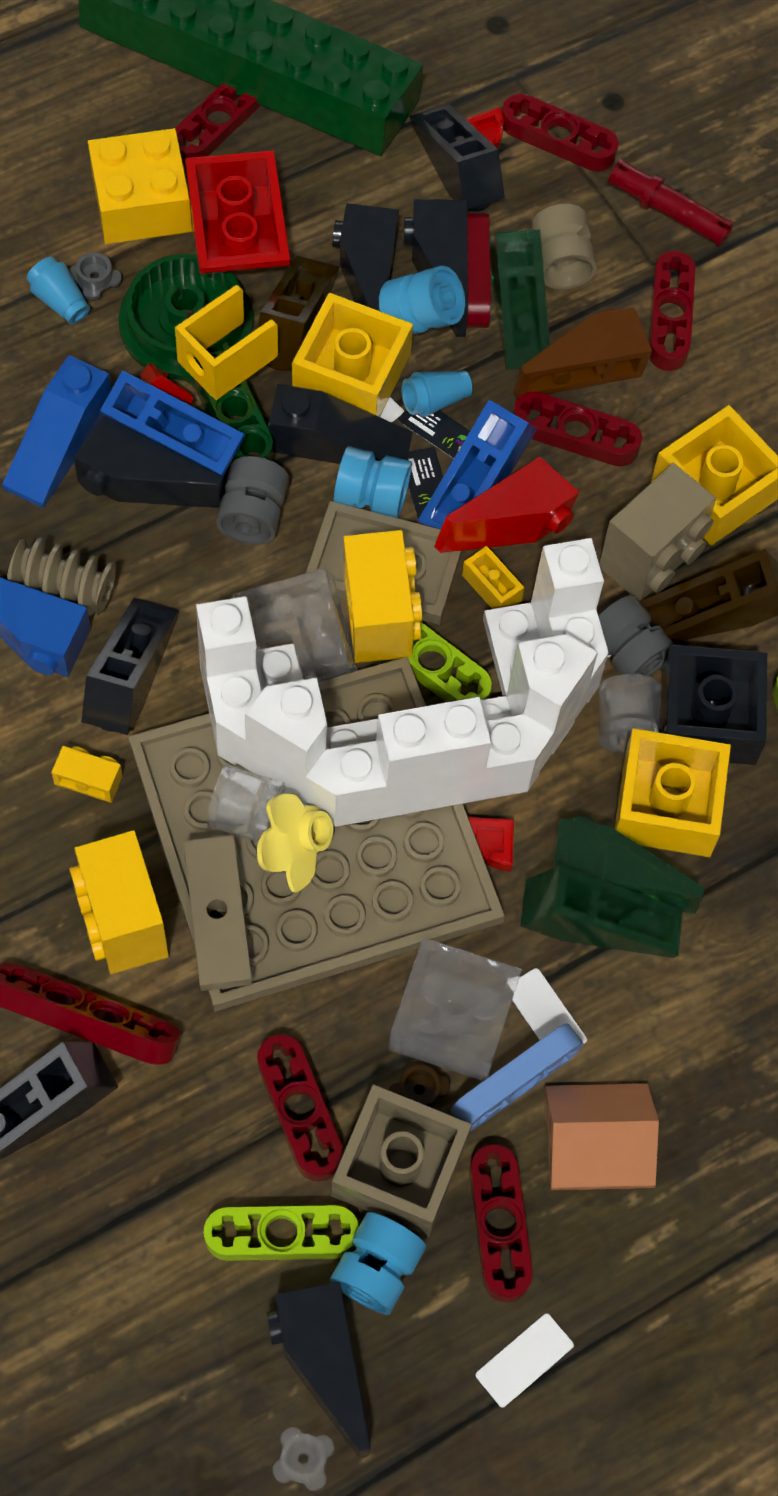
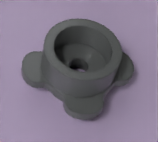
[69,252,122,300]

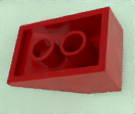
[185,150,290,274]

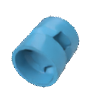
[379,265,465,335]
[334,446,412,519]
[329,1212,427,1315]

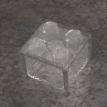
[389,938,522,1081]

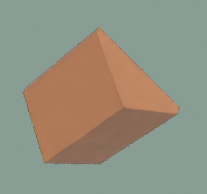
[544,1084,659,1190]

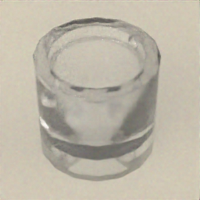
[599,674,662,753]
[207,765,285,842]

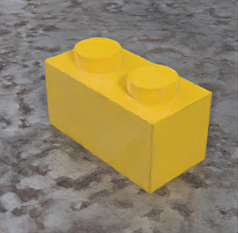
[462,546,524,609]
[51,746,123,803]

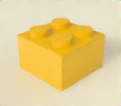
[88,128,192,244]
[292,293,413,417]
[651,405,778,546]
[343,530,422,663]
[613,728,731,857]
[69,830,169,975]

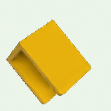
[175,285,278,400]

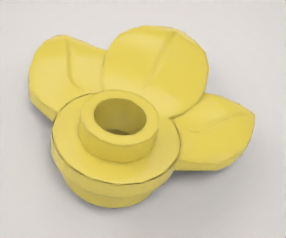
[257,793,333,893]

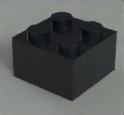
[660,645,768,765]

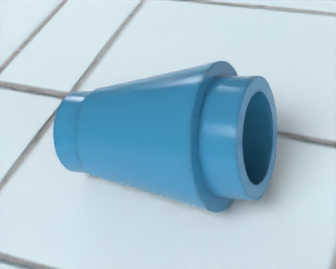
[26,256,90,325]
[401,370,472,417]

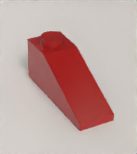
[434,457,580,553]

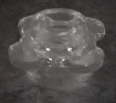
[273,1427,334,1491]

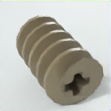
[7,537,116,616]

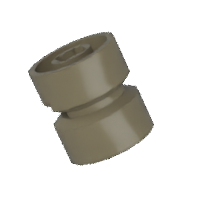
[531,204,597,289]

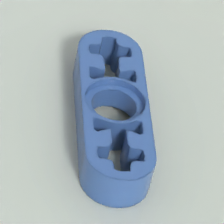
[450,1024,585,1132]

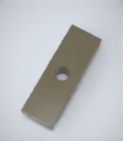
[183,835,252,991]

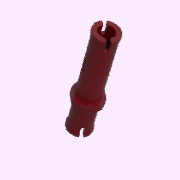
[608,158,734,247]

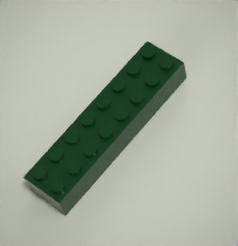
[79,0,424,156]

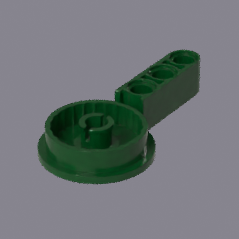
[119,254,273,465]

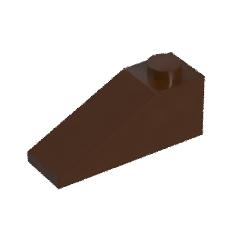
[513,307,652,400]

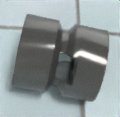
[216,456,289,544]
[598,595,675,686]

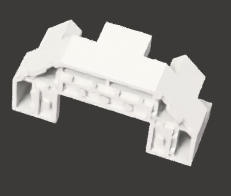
[196,538,608,827]

